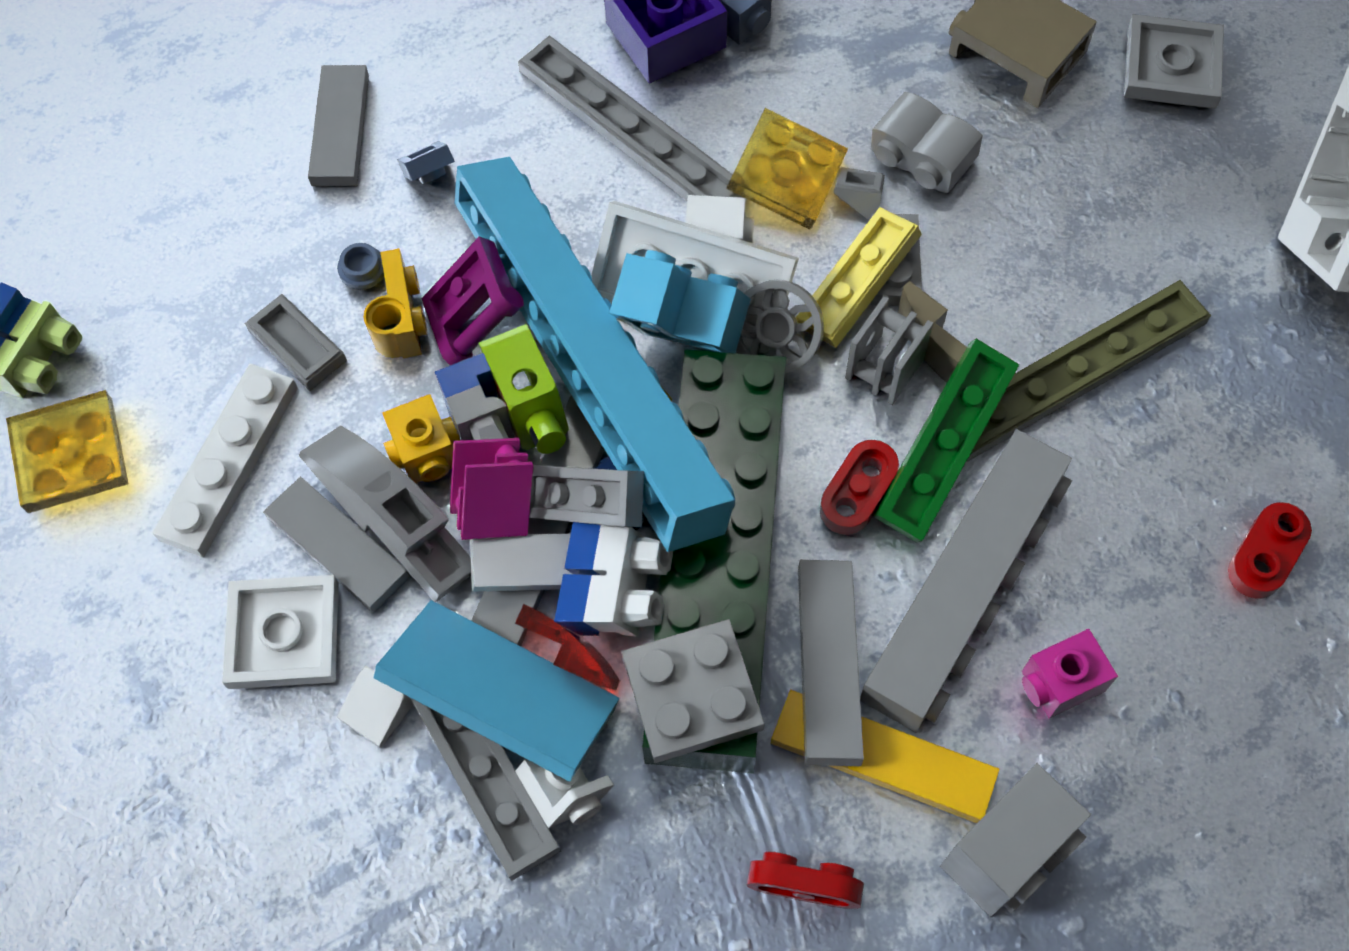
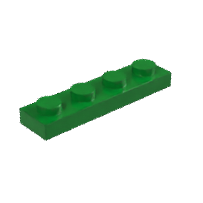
[873,338,1020,543]

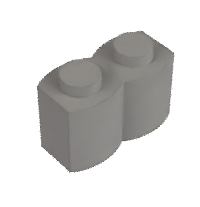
[871,92,983,193]

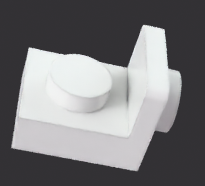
[515,759,614,828]

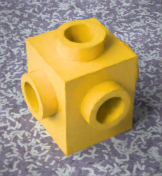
[382,394,460,483]

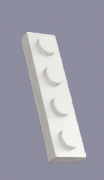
[152,363,298,558]

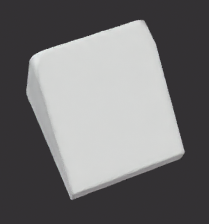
[337,666,414,748]

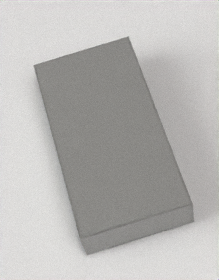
[244,294,347,391]

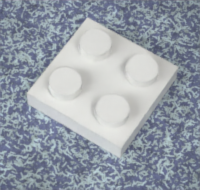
[222,575,339,689]

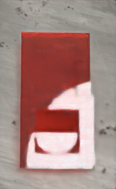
[515,604,620,691]

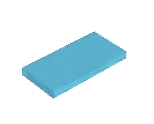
[373,600,619,782]

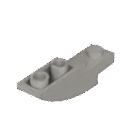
[299,425,471,602]

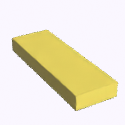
[795,207,922,348]

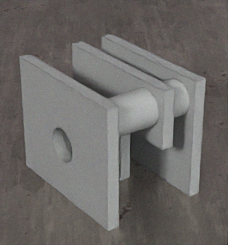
[845,296,933,405]

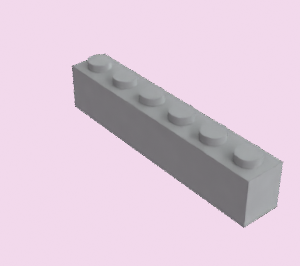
[860,429,1072,733]

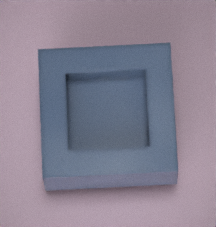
[397,141,455,184]

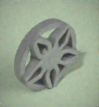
[736,280,824,373]

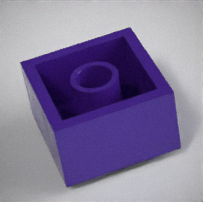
[604,0,727,84]

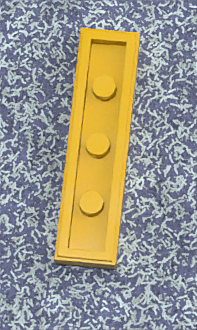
[770,689,1000,823]

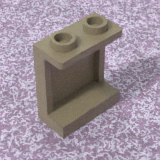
[949,0,1097,108]

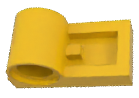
[363,248,427,359]

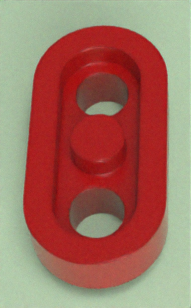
[820,440,899,535]
[1228,502,1312,599]
[747,852,864,909]

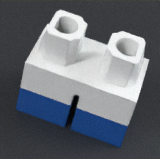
[554,522,673,636]

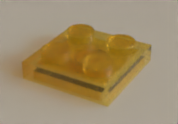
[726,108,848,230]
[6,390,129,514]

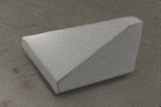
[834,167,885,220]

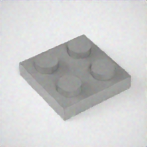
[1124,14,1224,109]
[621,619,765,764]

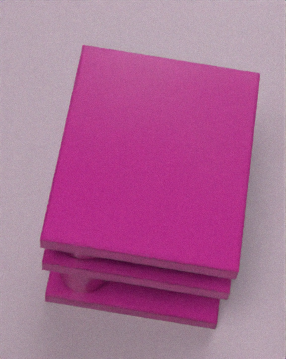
[450,438,533,540]

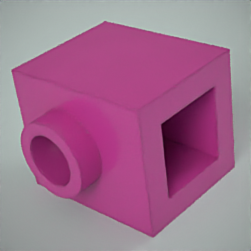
[1022,629,1118,719]

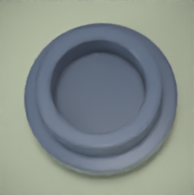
[337,243,384,290]

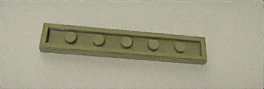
[967,280,1211,462]

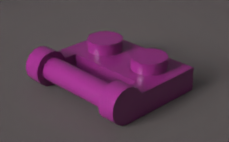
[421,236,524,365]

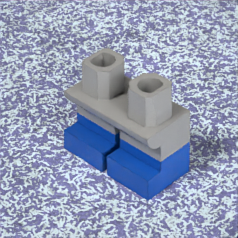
[435,353,514,440]

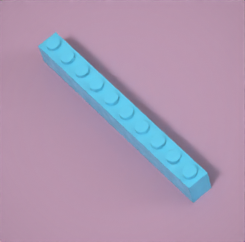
[454,156,735,552]

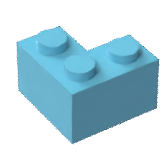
[609,250,751,353]

